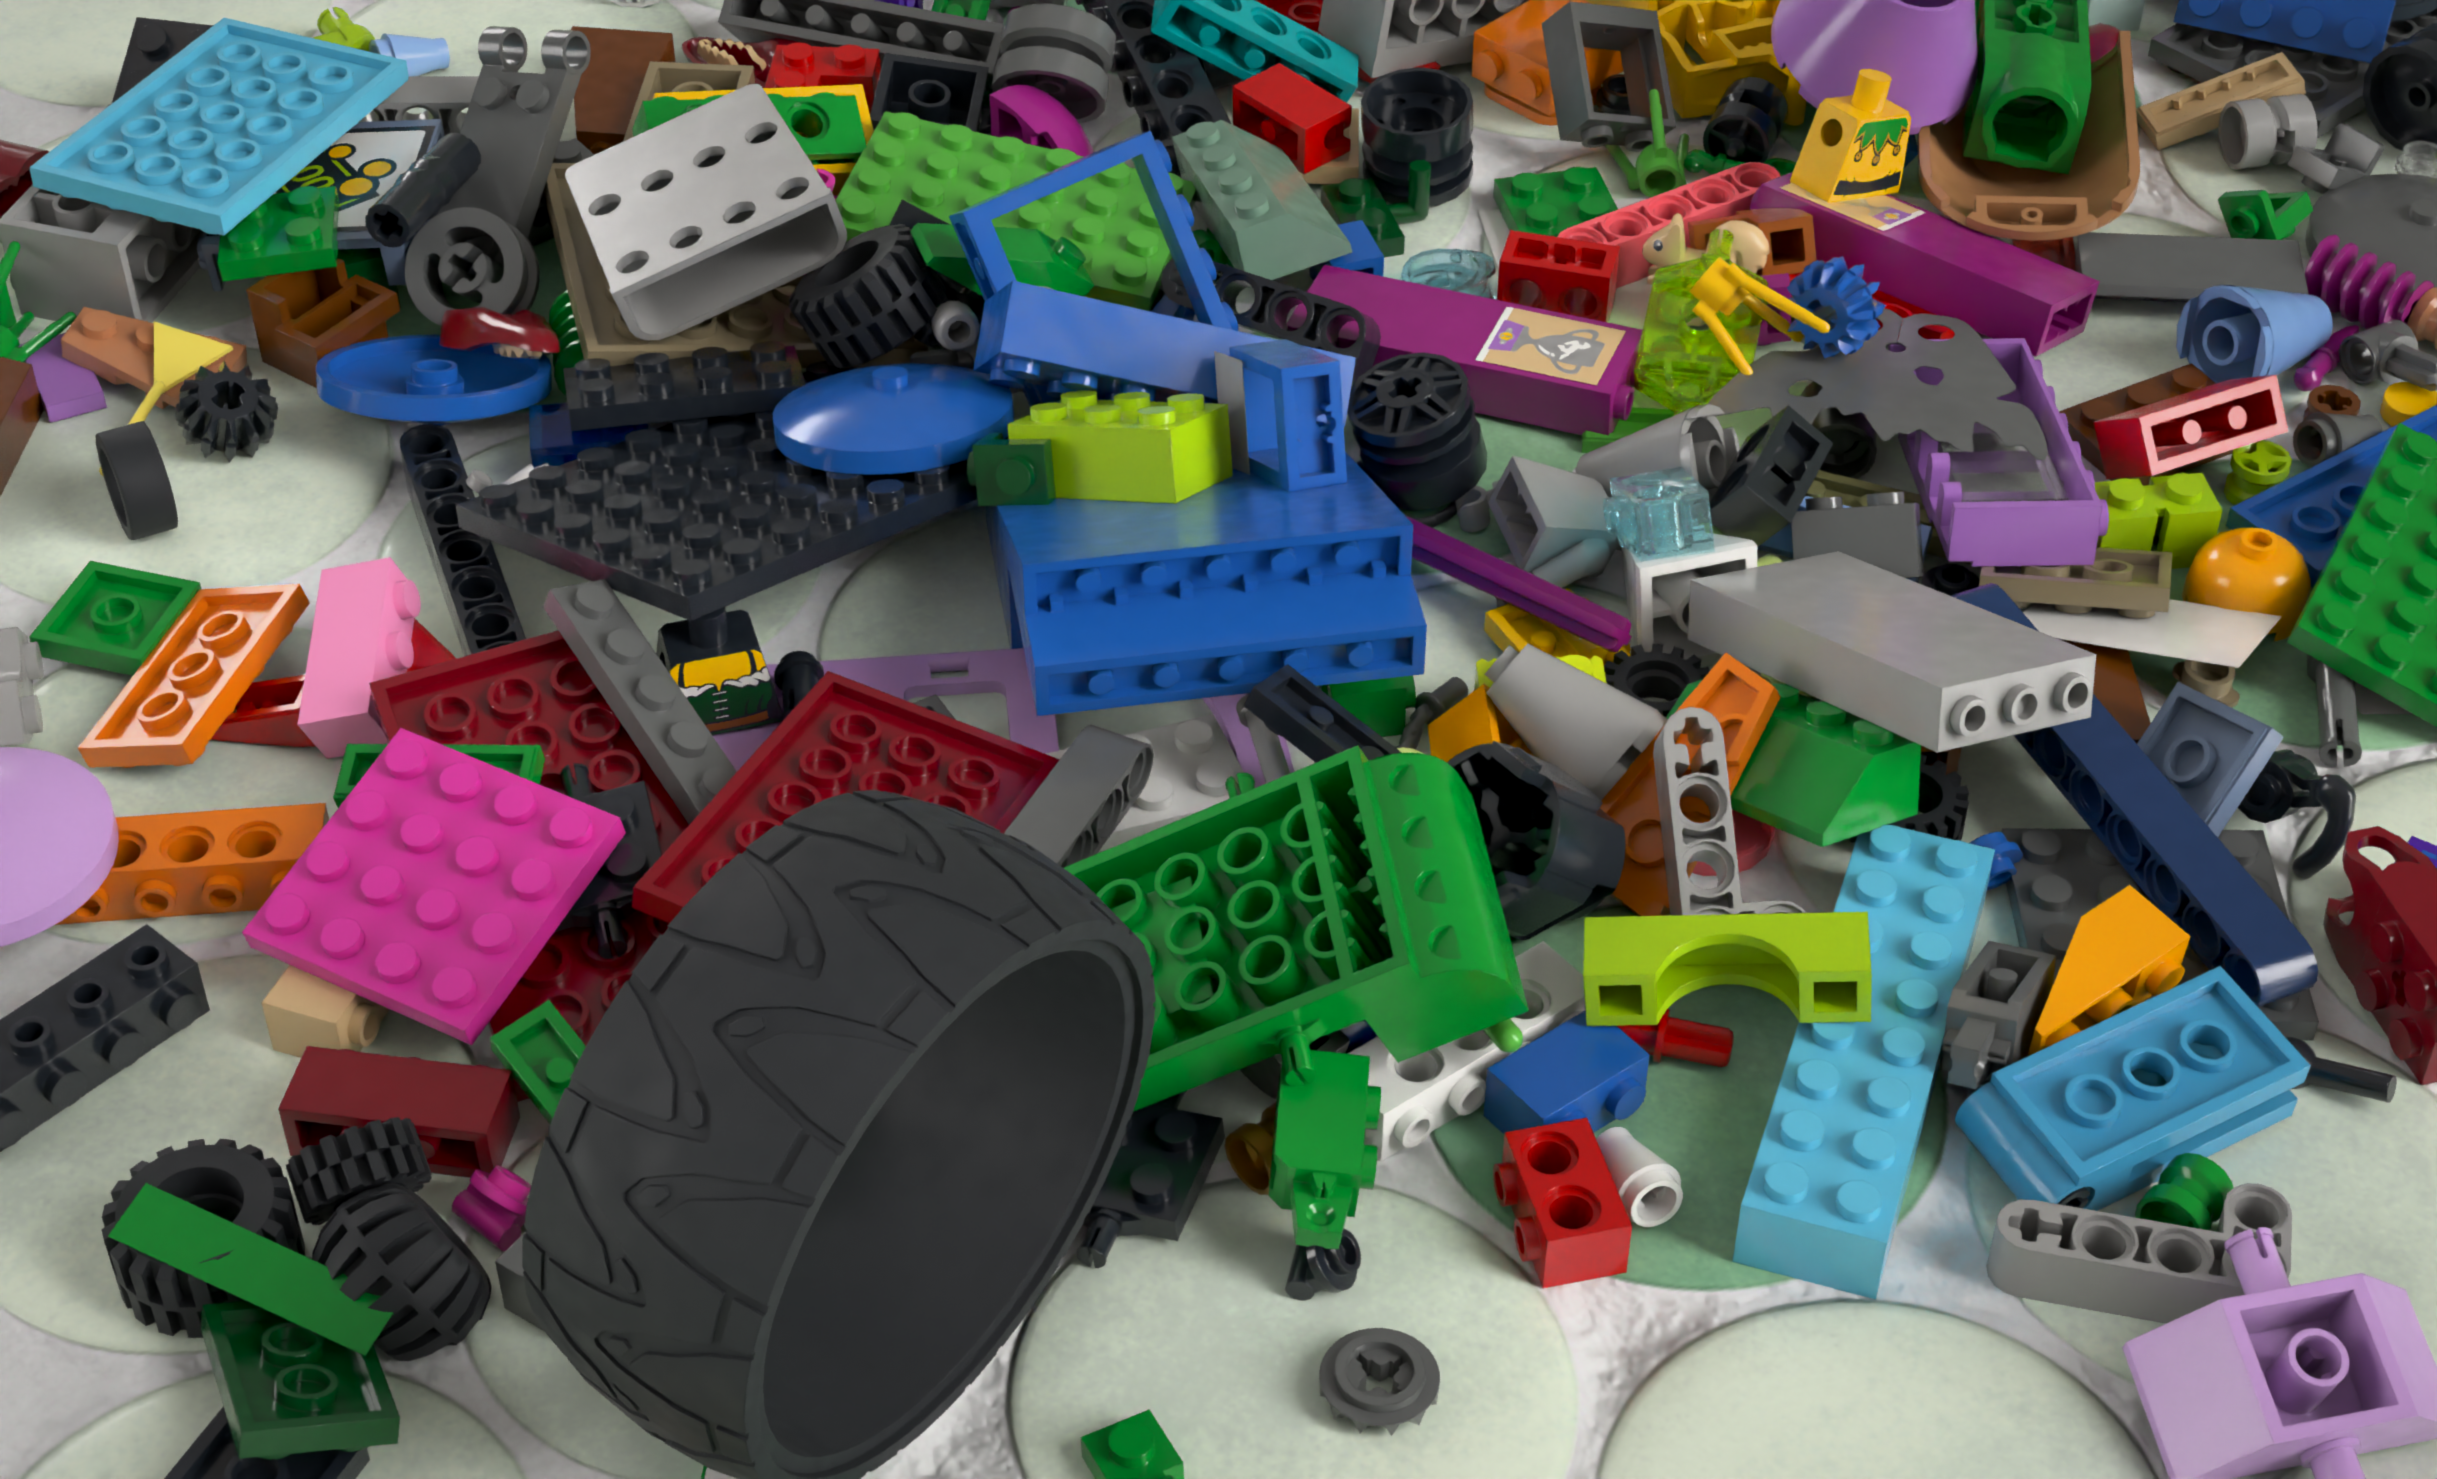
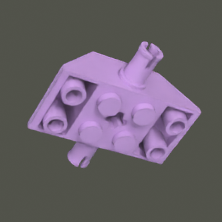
[2122,1227,2437,1479]

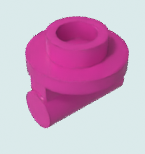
[452,1165,531,1251]

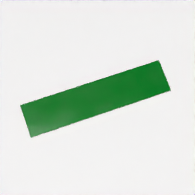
[108,1183,393,1356]

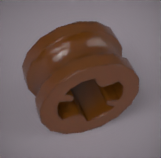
[2303,385,2361,421]

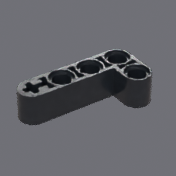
[1161,259,1381,388]

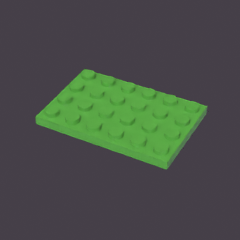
[835,111,1196,311]

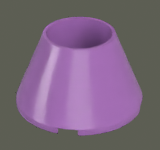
[1771,0,1978,135]

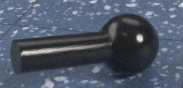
[2286,1037,2397,1103]

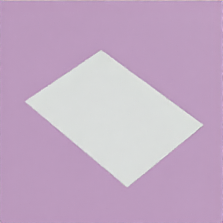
[2023,599,2282,668]

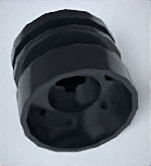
[1361,67,1473,207]
[1347,352,1487,511]

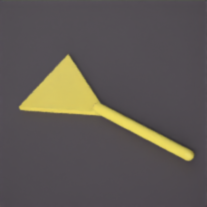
[99,321,233,476]

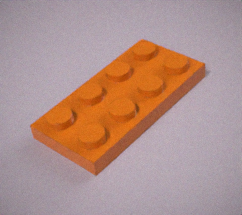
[78,584,310,768]

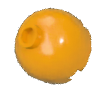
[2182,528,2311,642]

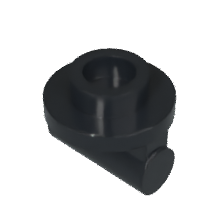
[1285,1228,1361,1301]

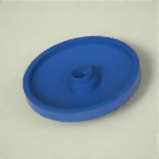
[316,334,552,426]
[773,363,1014,475]

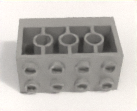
[1318,0,1529,78]
[0,104,205,323]

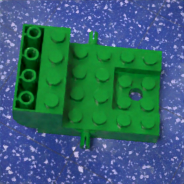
[1064,745,1529,1112]

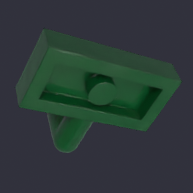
[1321,160,1431,258]

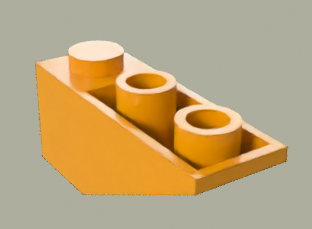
[2027,885,2190,1057]

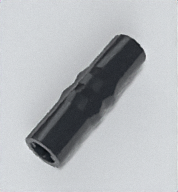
[365,133,481,248]

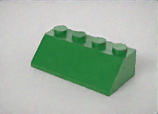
[1665,679,1921,847]

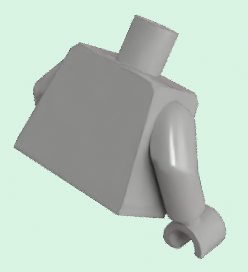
[1455,456,1640,608]

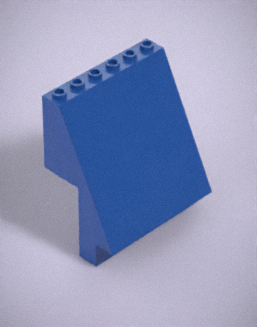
[985,452,1427,716]

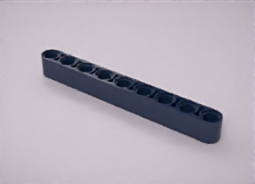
[1951,583,2318,1007]

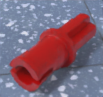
[1617,1009,1734,1067]

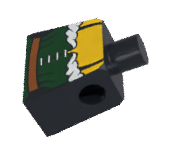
[656,607,783,735]

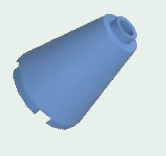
[2176,285,2333,383]

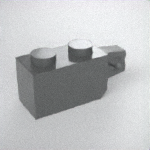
[1941,941,2056,1089]

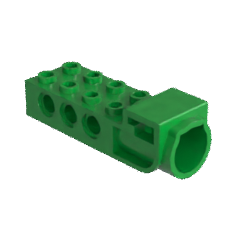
[1963,0,2091,175]

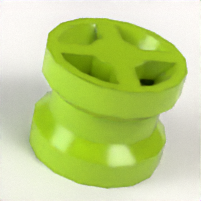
[2223,440,2292,506]

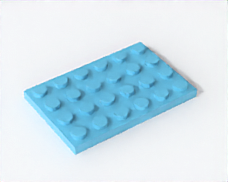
[29,17,409,236]

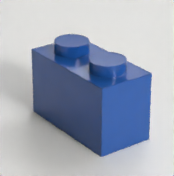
[1483,1010,1650,1134]

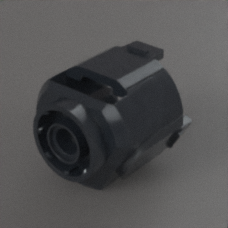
[1447,741,1626,940]

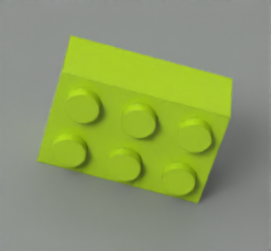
[1007,390,1233,504]

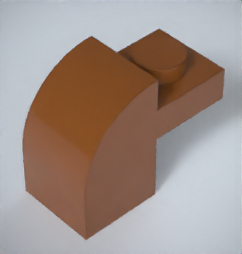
[1688,208,1816,276]

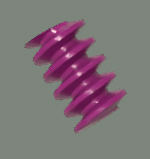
[2305,234,2434,330]

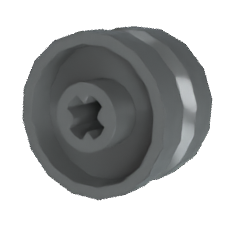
[992,3,1116,124]

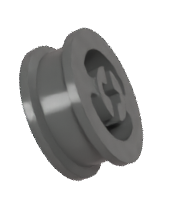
[405,207,540,326]

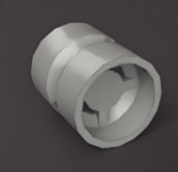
[2219,94,2318,170]

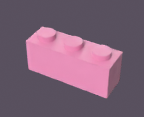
[297,557,421,759]

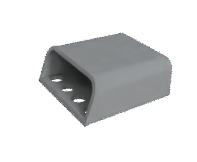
[565,84,847,340]

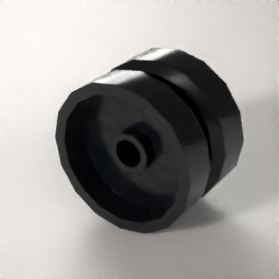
[2363,23,2437,155]

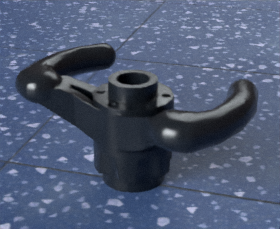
[2238,749,2356,879]

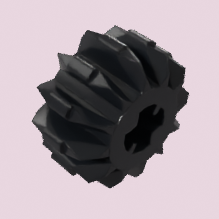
[175,361,278,463]

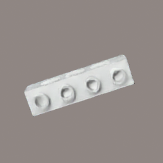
[1348,941,1586,1162]

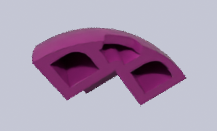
[990,85,1094,157]

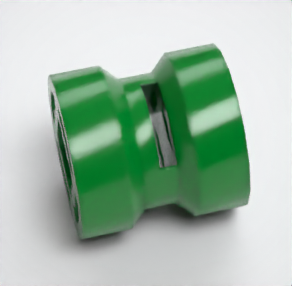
[2135,1153,2234,1231]

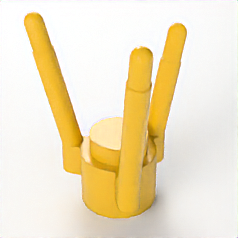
[1689,257,1830,375]

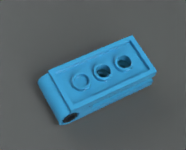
[1955,966,2311,1211]

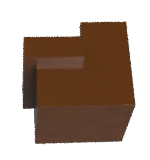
[246,258,400,388]

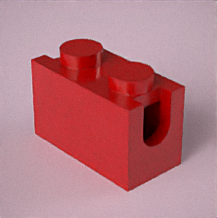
[1233,63,1352,175]

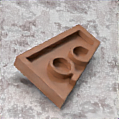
[61,307,247,409]

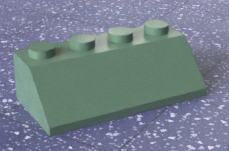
[1172,120,1352,288]

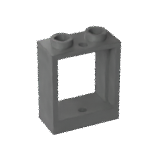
[1542,1,1676,152]

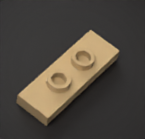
[2136,52,2306,151]

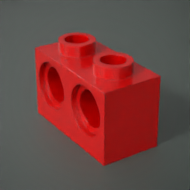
[1497,230,1620,323]
[1493,1117,1632,1288]

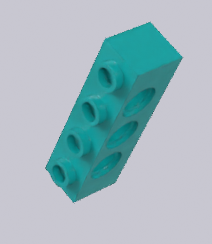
[1151,0,1359,103]

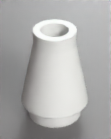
[1596,1127,1683,1227]

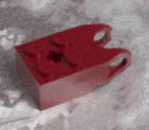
[2323,826,2437,1085]

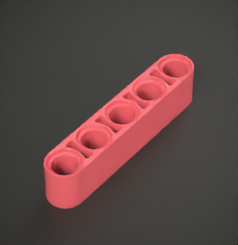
[1557,162,1780,291]

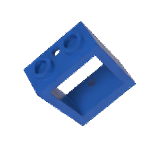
[1229,339,1347,492]

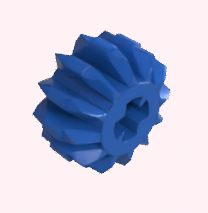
[1787,256,1886,358]

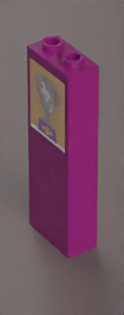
[1750,172,2100,357]
[1287,265,1651,436]

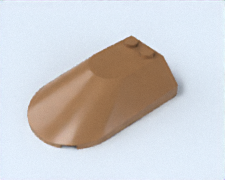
[1917,30,2140,241]

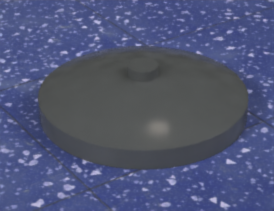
[2305,174,2437,291]

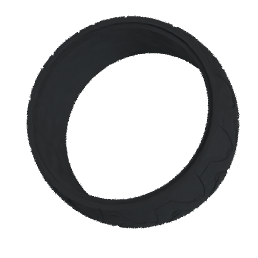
[522,790,1155,1479]

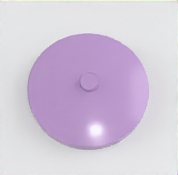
[0,747,119,947]

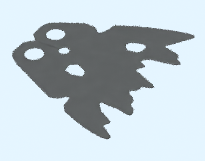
[1708,309,2048,460]

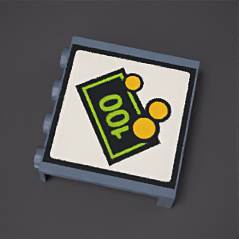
[197,119,445,291]

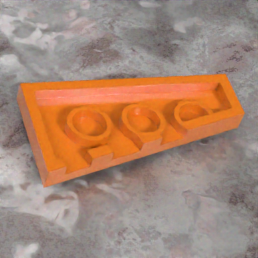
[1600,652,1781,916]

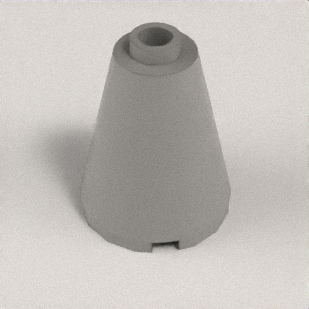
[1573,404,1740,525]
[1485,644,1668,800]

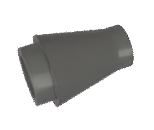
[2293,412,2382,466]

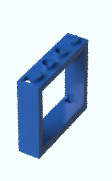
[949,131,1239,407]

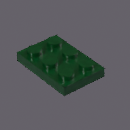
[201,1301,400,1459]

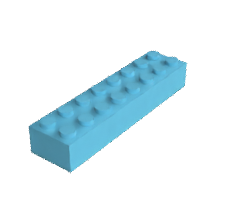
[1732,825,1995,1300]

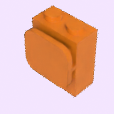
[1471,0,1623,126]

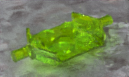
[1634,229,1769,415]

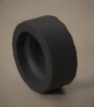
[95,421,178,540]

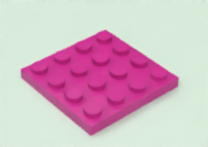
[242,728,626,1045]

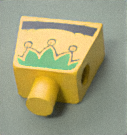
[1790,69,1912,203]

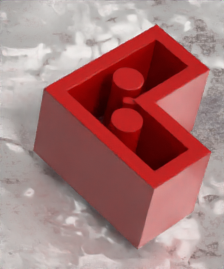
[764,42,881,114]

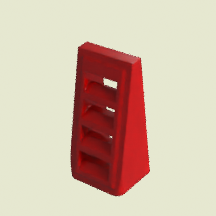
[211,674,316,747]

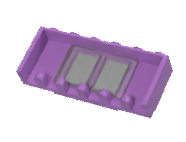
[1888,338,2109,567]

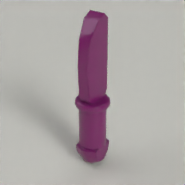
[2293,325,2360,392]

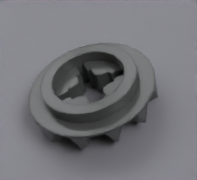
[1319,1328,1440,1436]

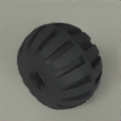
[312,1183,492,1361]

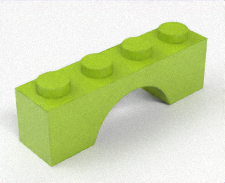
[1583,912,1872,1026]

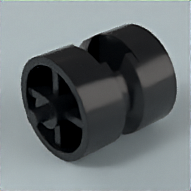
[1703,77,1788,163]

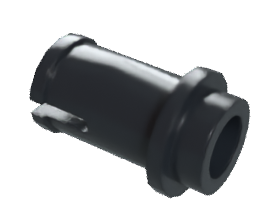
[774,651,824,720]

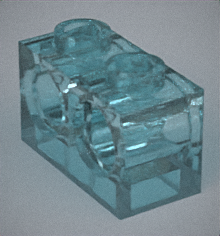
[1603,467,1715,562]

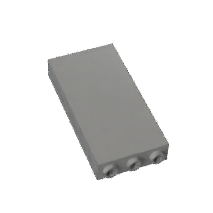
[1688,551,2096,753]

